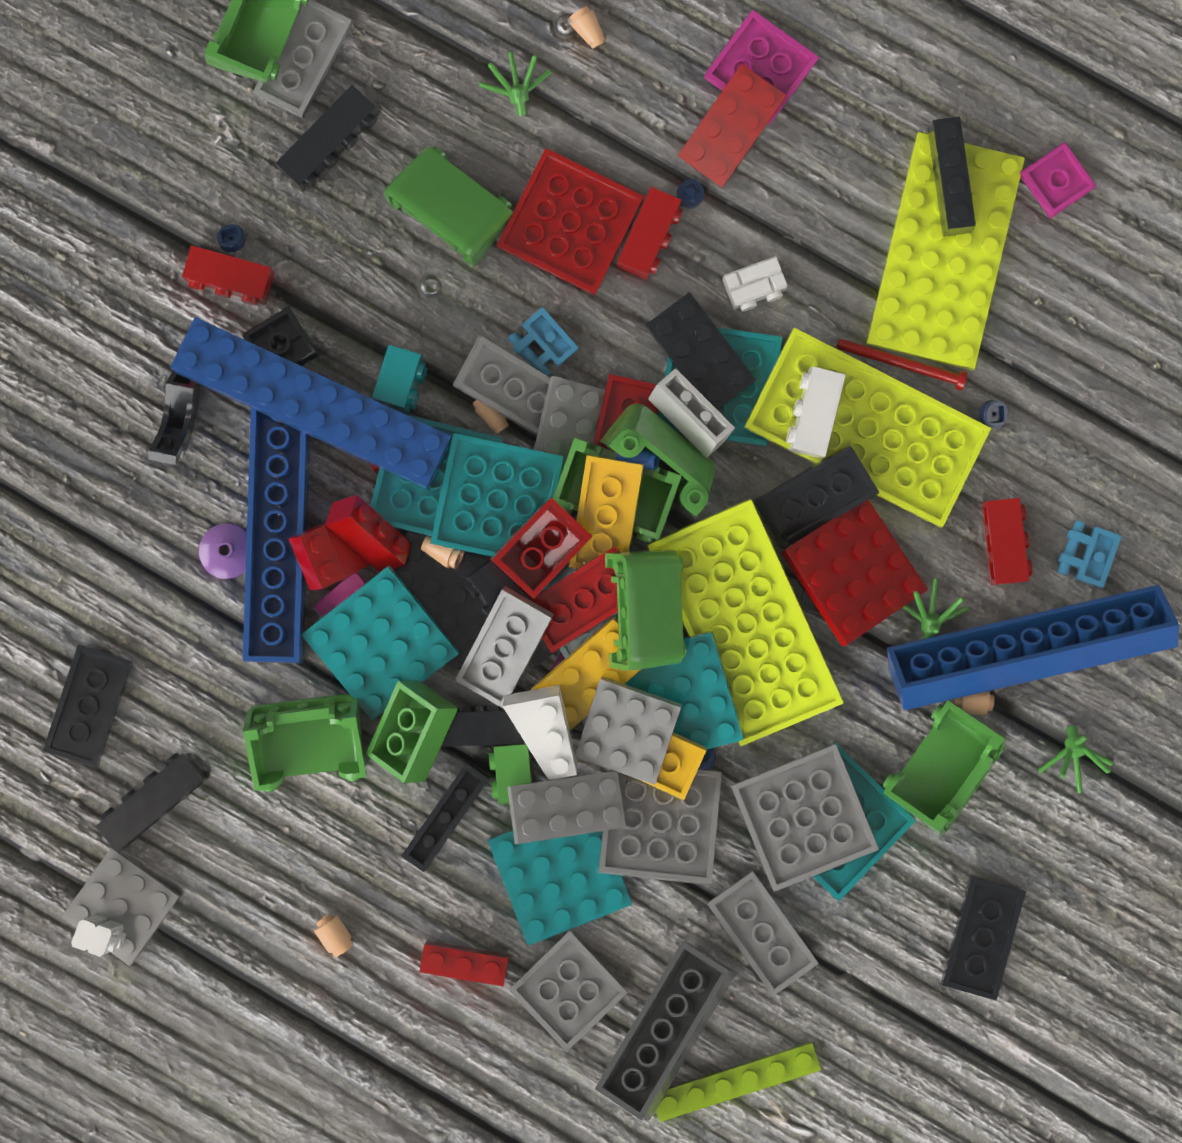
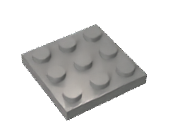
[575,676,682,785]
[62,847,181,966]
[508,930,628,1052]

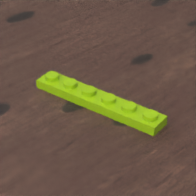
[656,1042,821,1122]

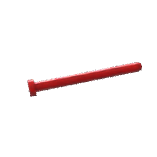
[836,339,968,391]

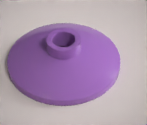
[199,524,247,579]

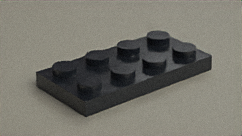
[645,292,756,410]
[754,444,879,549]
[43,644,133,768]
[940,875,1026,1001]

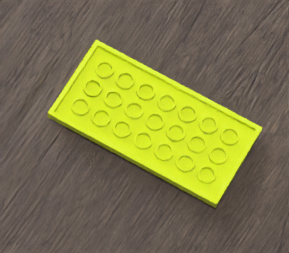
[866,132,1025,371]
[744,327,991,528]
[647,498,844,747]

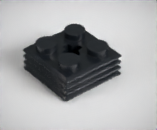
[242,307,318,366]

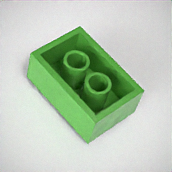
[366,680,458,783]

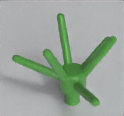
[479,51,552,116]
[902,578,969,639]
[1038,726,1113,793]

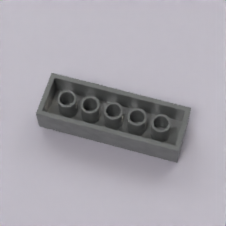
[595,941,737,1121]

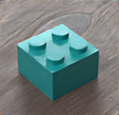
[372,345,428,415]

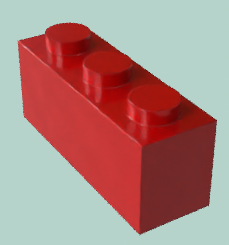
[617,187,684,280]
[182,245,275,306]
[325,495,411,572]
[982,498,1033,586]
[419,941,509,987]

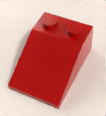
[490,497,593,599]
[289,522,370,590]

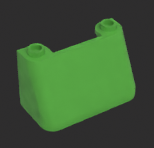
[204,0,309,83]
[383,146,513,268]
[600,404,715,517]
[553,438,682,543]
[605,549,687,671]
[243,694,367,792]
[883,701,1006,836]

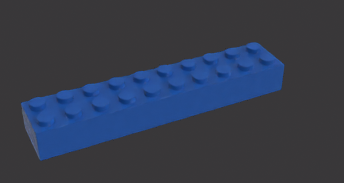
[170,317,452,491]
[243,408,310,663]
[887,585,1179,711]

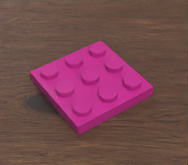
[704,10,819,125]

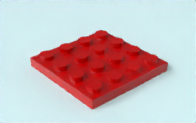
[496,148,644,295]
[781,499,928,647]

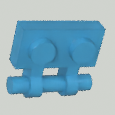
[508,307,579,377]
[1057,520,1122,589]

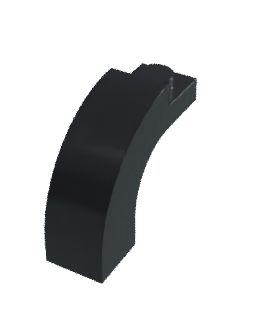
[148,371,200,465]

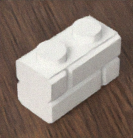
[722,256,787,312]
[71,914,126,957]

